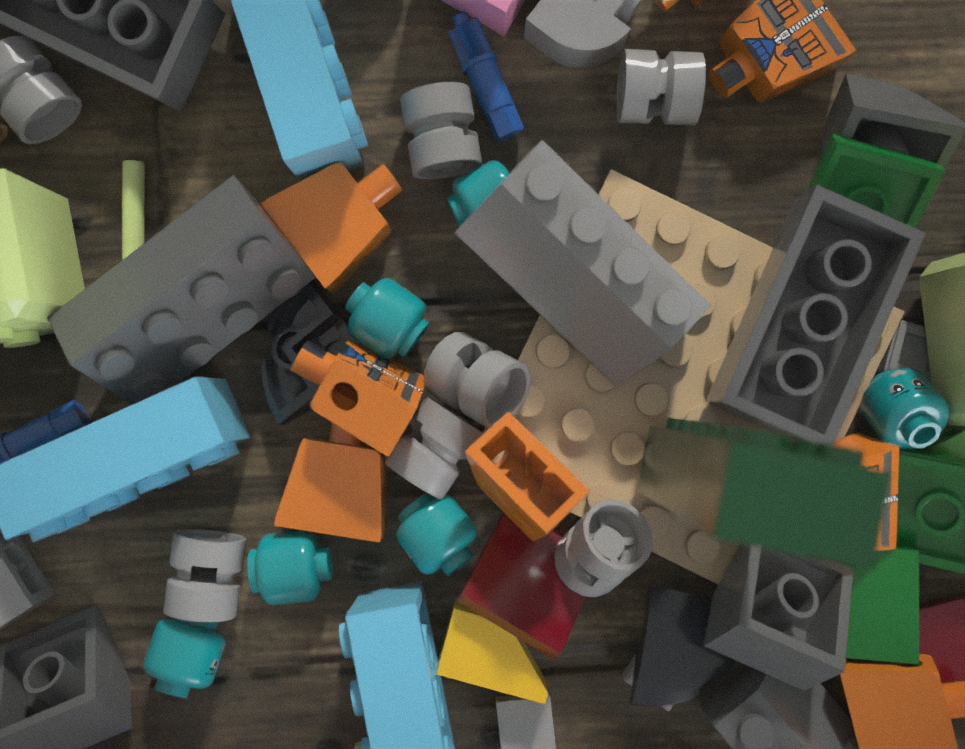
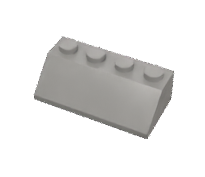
[454,140,711,387]

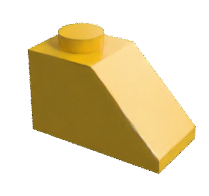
[436,597,548,704]

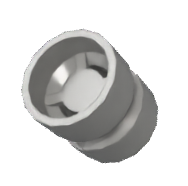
[0,36,82,144]
[616,49,706,126]
[400,82,482,179]
[424,332,531,429]
[383,395,484,499]
[554,499,653,597]
[163,529,247,622]

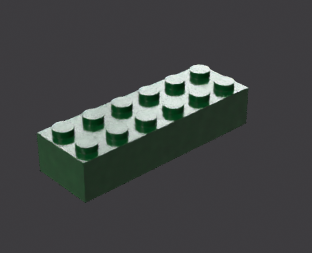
[637,417,892,569]

